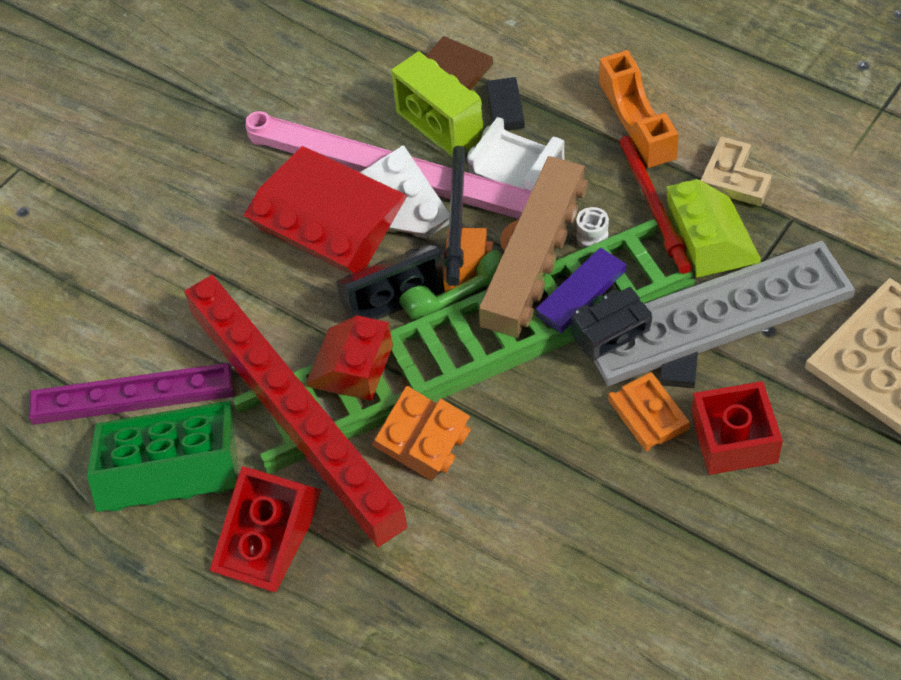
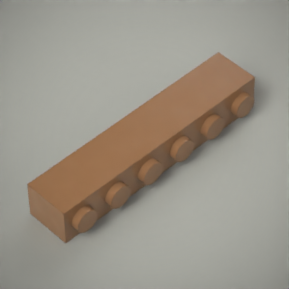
[479,156,588,338]

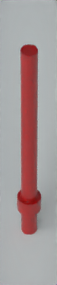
[619,136,692,274]

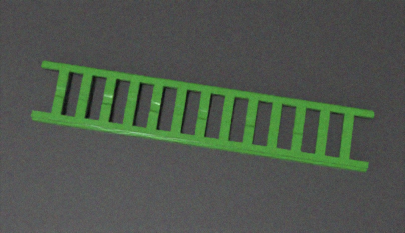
[233,219,695,474]

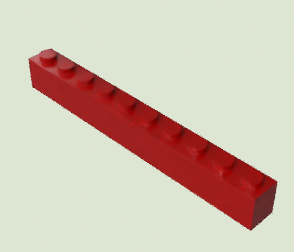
[184,274,407,548]

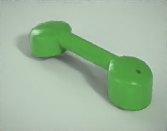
[399,250,502,321]

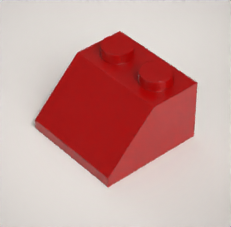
[306,315,393,401]

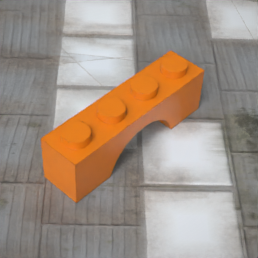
[599,50,679,168]

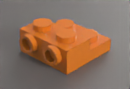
[372,386,471,481]

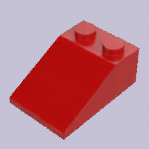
[209,466,322,592]

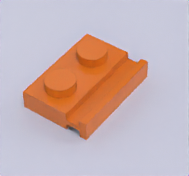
[608,372,690,452]

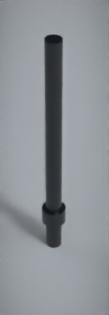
[444,146,465,286]

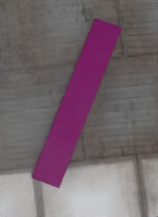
[29,363,234,425]

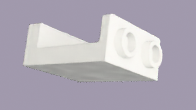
[466,117,565,191]

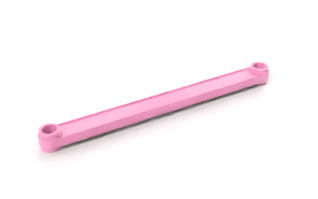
[245,111,532,219]

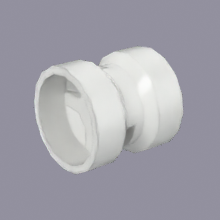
[576,207,609,249]

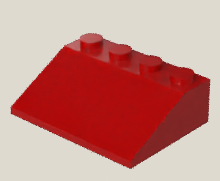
[243,145,407,274]

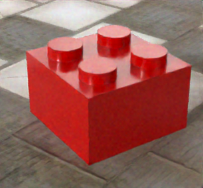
[691,381,783,475]

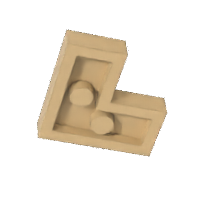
[701,136,772,206]

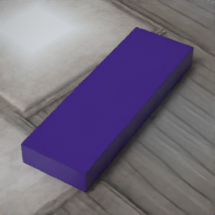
[535,247,626,334]

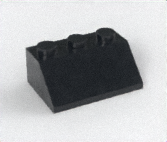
[336,244,445,320]

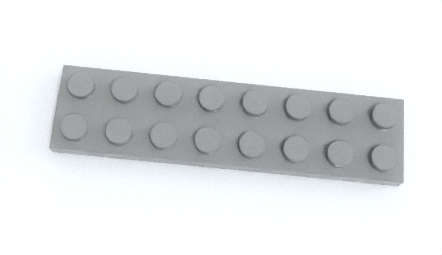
[594,240,855,386]

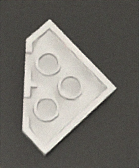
[360,145,449,238]

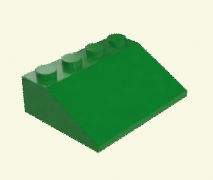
[87,400,238,512]

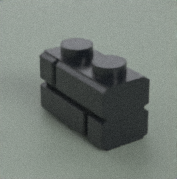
[571,287,653,361]

